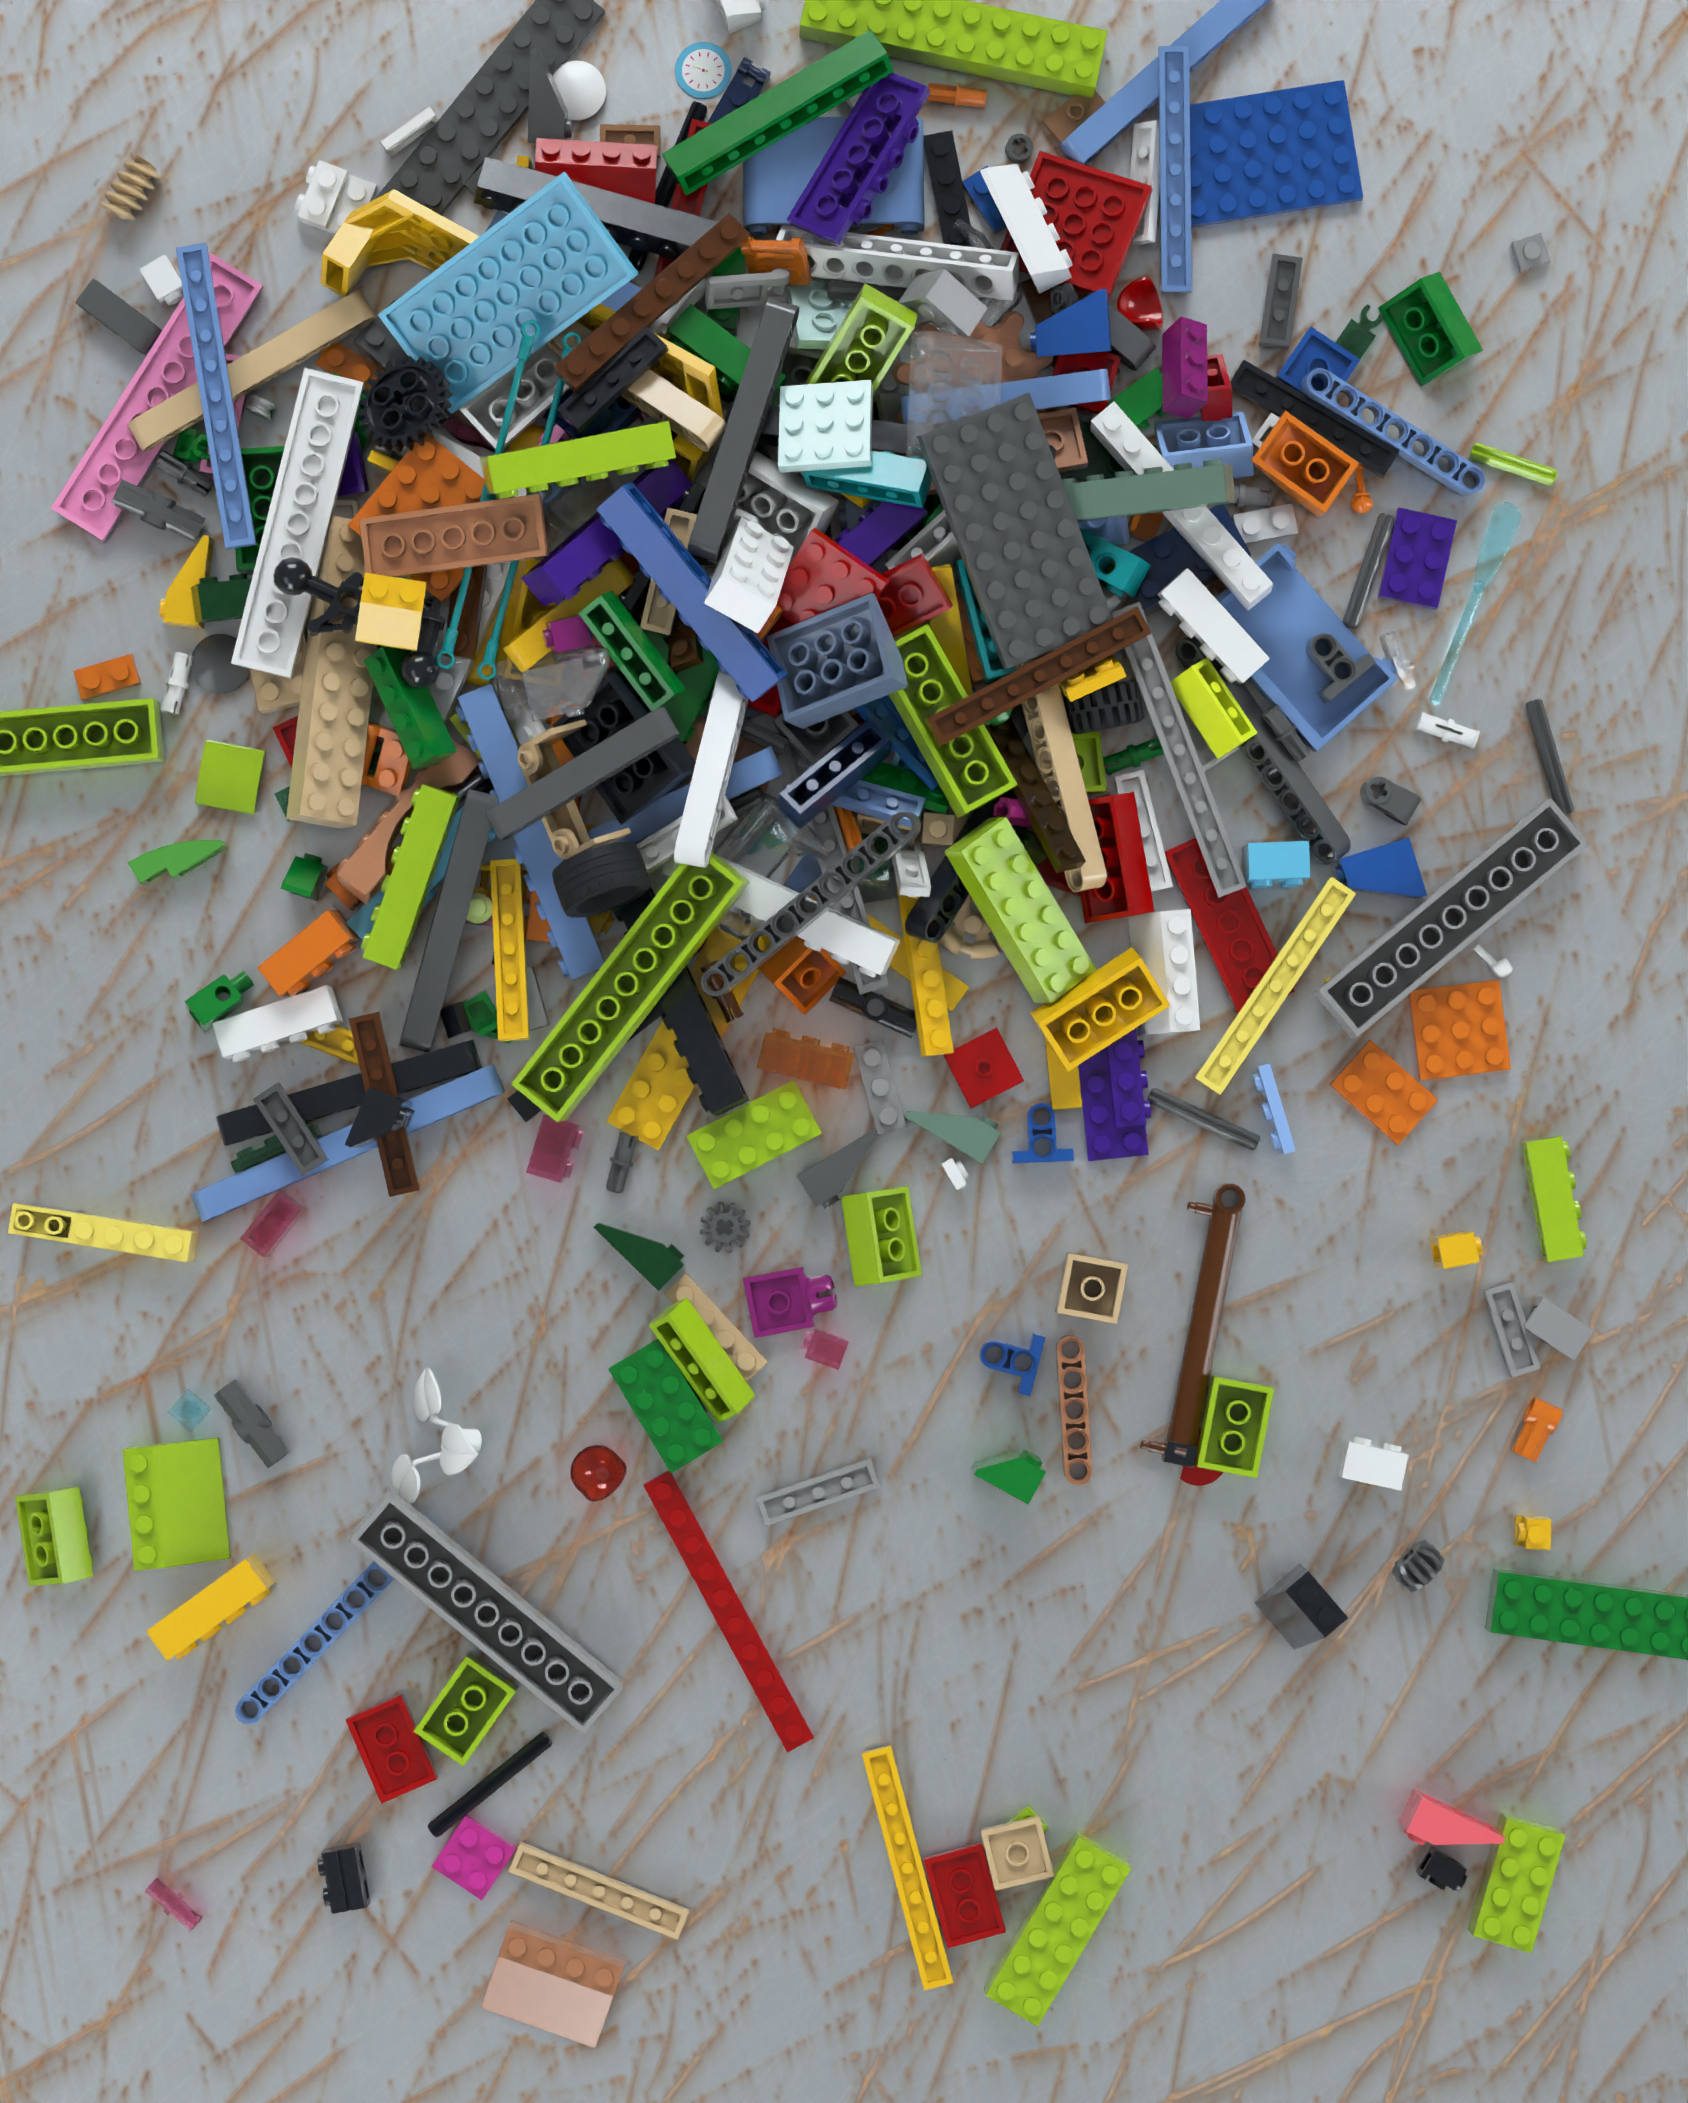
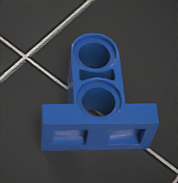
[1011,1103,1074,1163]
[979,1333,1046,1396]

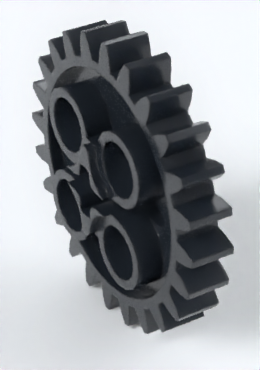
[357,356,453,453]

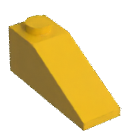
[159,535,214,630]

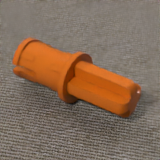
[927,83,987,109]

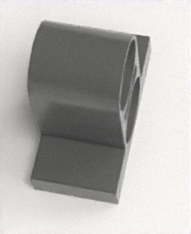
[1306,633,1376,703]

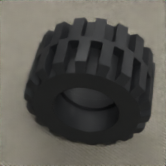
[1063,680,1144,735]

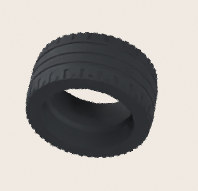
[552,842,650,918]

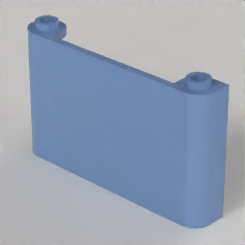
[743,117,925,237]
[1216,542,1398,752]

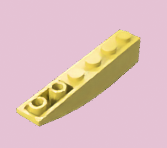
[8,1203,199,1262]

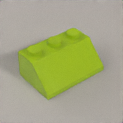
[841,1186,922,1286]
[15,1487,93,1586]

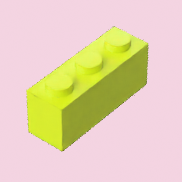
[1170,658,1257,759]

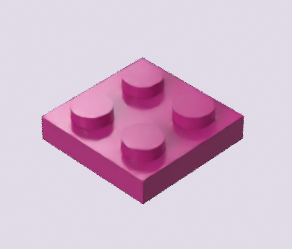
[432,1815,517,1900]

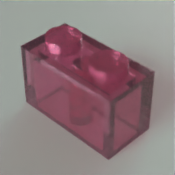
[526,1114,584,1183]
[240,1191,307,1258]

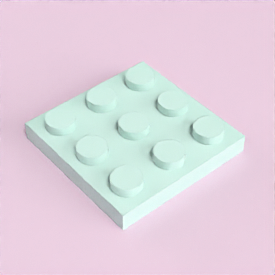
[778,380,873,473]

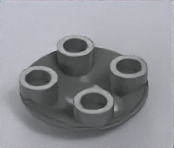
[191,634,250,694]

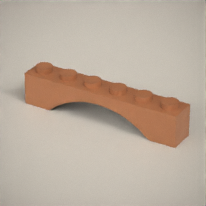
[337,739,481,905]

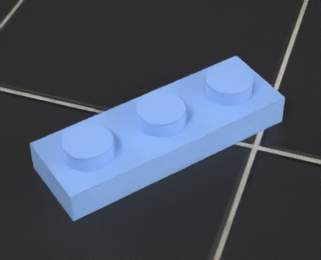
[1252,1063,1296,1154]

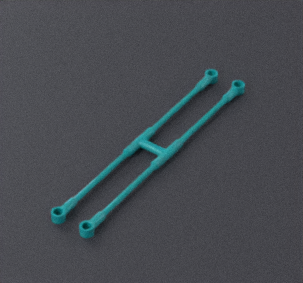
[436,320,581,680]

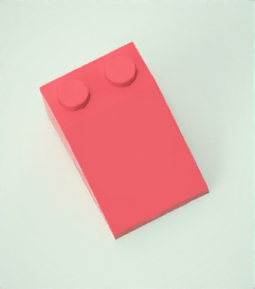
[1398,1788,1505,1845]

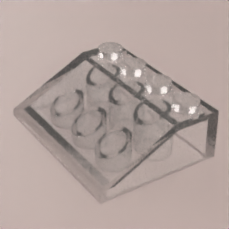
[906,330,1003,459]

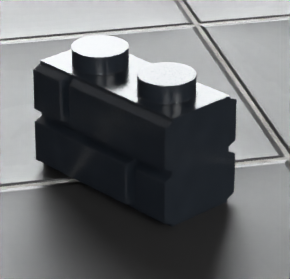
[317,1842,371,1914]

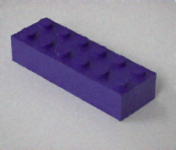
[521,459,693,606]

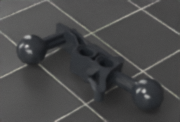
[273,557,445,688]

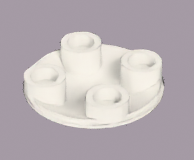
[552,61,606,122]

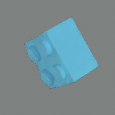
[1242,841,1310,889]

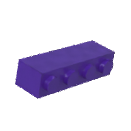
[835,501,927,567]

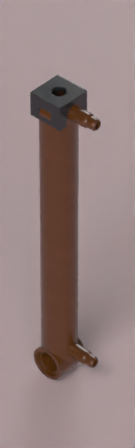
[1140,1184,1245,1468]

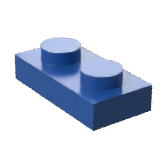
[962,166,1007,234]

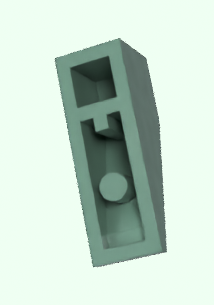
[904,1111,1001,1164]

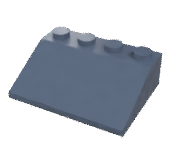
[766,593,908,729]

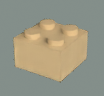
[1055,1252,1128,1324]

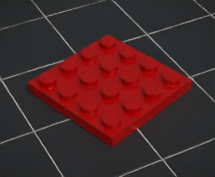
[1000,151,1153,300]

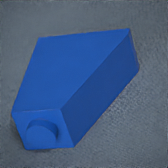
[1030,289,1112,357]
[1334,837,1427,899]

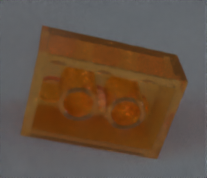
[757,1028,854,1090]

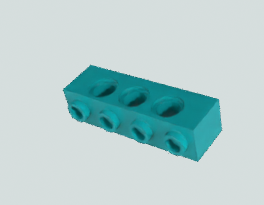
[1079,527,1151,598]
[955,559,1016,684]

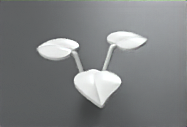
[391,1368,482,1505]

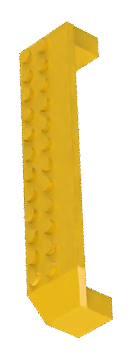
[320,189,723,484]

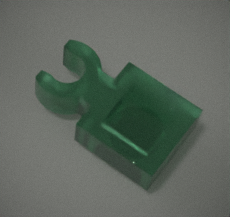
[1335,305,1384,359]

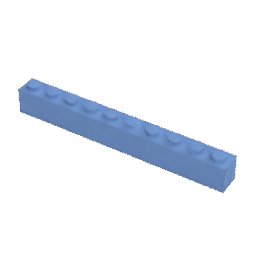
[455,683,605,981]

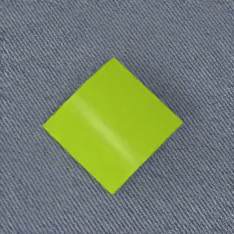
[195,740,266,814]

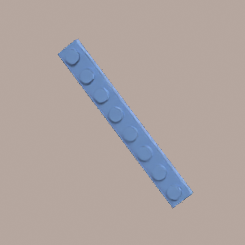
[1158,45,1192,293]

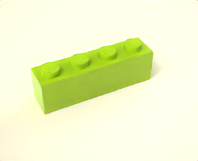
[1521,1136,1587,1262]
[649,1297,756,1423]

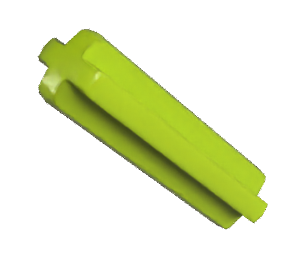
[1470,443,1558,486]

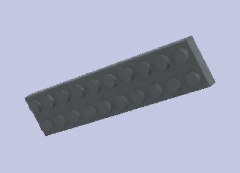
[374,0,605,216]

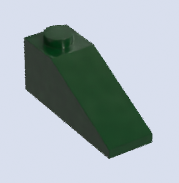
[594,1222,685,1291]

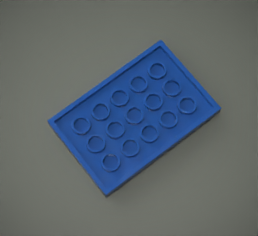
[1190,80,1363,228]

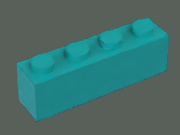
[802,451,933,508]

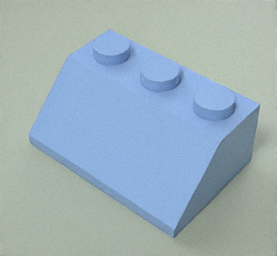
[1154,411,1254,479]

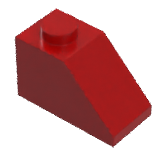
[1199,354,1232,421]

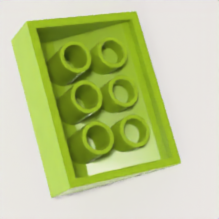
[122,1438,231,1571]

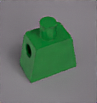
[185,970,254,1033]

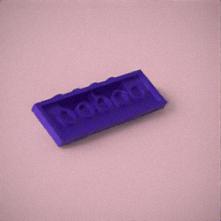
[787,73,931,245]
[1078,1024,1151,1161]

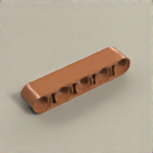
[1056,1335,1092,1485]

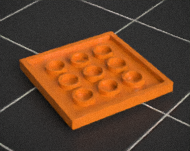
[347,435,485,604]

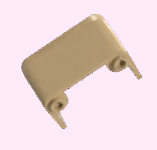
[517,719,631,860]

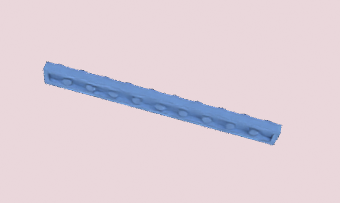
[176,243,257,550]

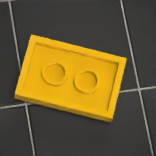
[1059,655,1126,702]

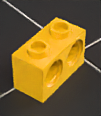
[1429,1231,1483,1269]

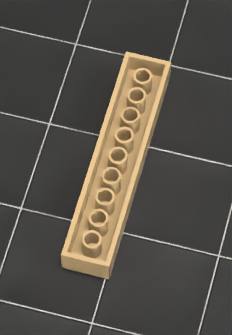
[286,516,377,829]

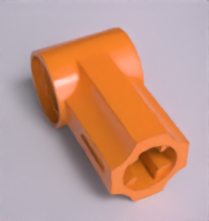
[1511,1397,1563,1463]

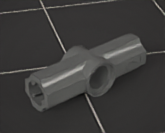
[111,479,206,542]
[214,1379,290,1468]

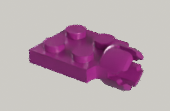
[743,1267,837,1338]

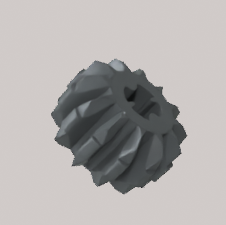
[700,1202,751,1253]
[1392,1540,1445,1592]

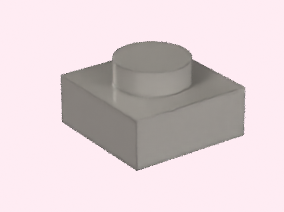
[1511,233,1551,273]

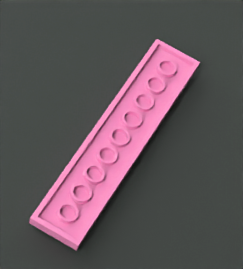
[51,253,264,542]

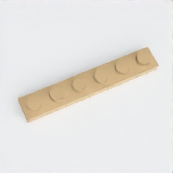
[508,1842,690,1940]

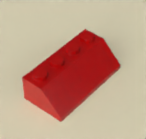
[534,138,657,204]
[1080,792,1155,924]

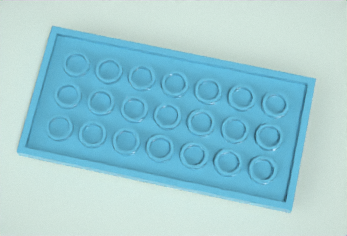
[378,172,639,414]

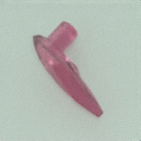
[444,418,495,453]

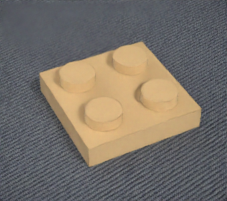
[980,1815,1054,1891]

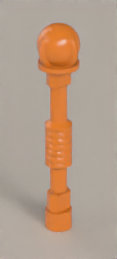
[1351,464,1373,514]

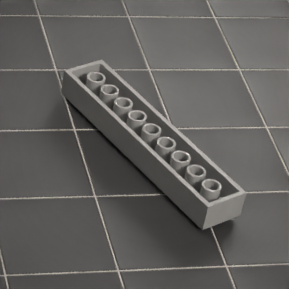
[1313,797,1589,1039]
[349,1488,623,1735]

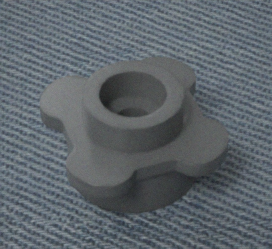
[1050,283,1078,314]

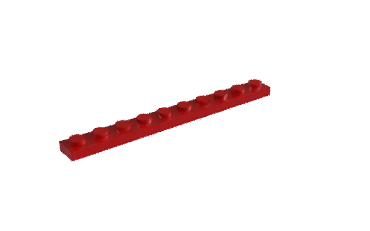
[643,1471,814,1753]

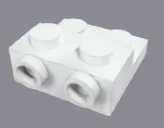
[295,160,378,235]

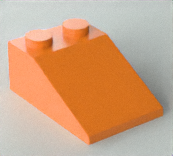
[1251,411,1359,517]

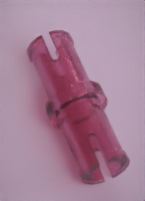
[145,1877,203,1932]

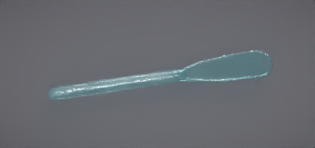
[1430,502,1521,705]

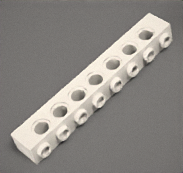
[776,225,1019,301]

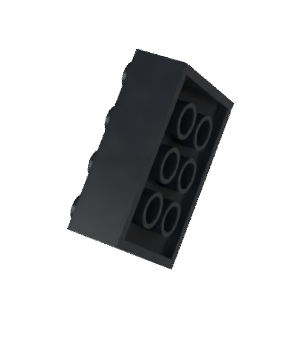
[552,670,696,825]

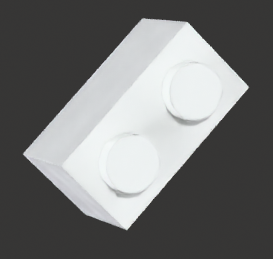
[1338,1436,1409,1491]

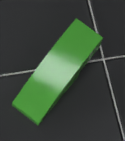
[127,840,228,885]

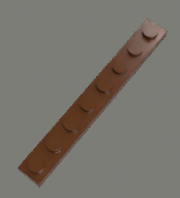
[553,213,750,392]
[925,606,1151,747]

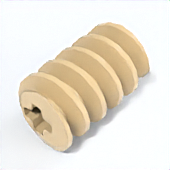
[99,152,161,221]

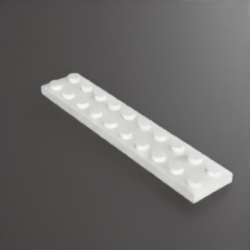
[231,368,365,679]

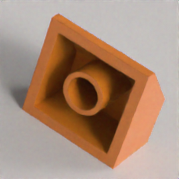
[758,936,847,1015]

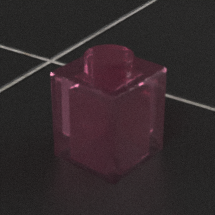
[801,1328,849,1370]

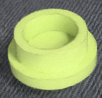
[466,893,492,924]

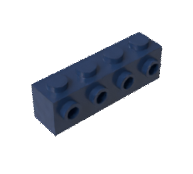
[779,719,891,829]

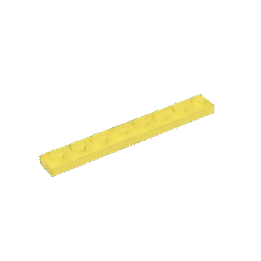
[1195,877,1356,1095]

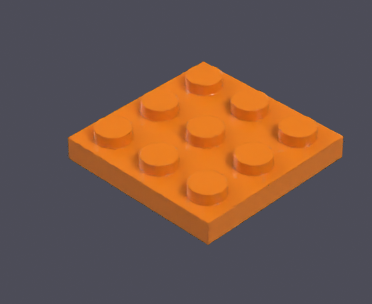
[1408,980,1511,1081]

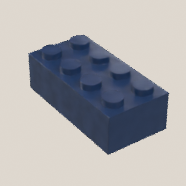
[1128,504,1251,617]

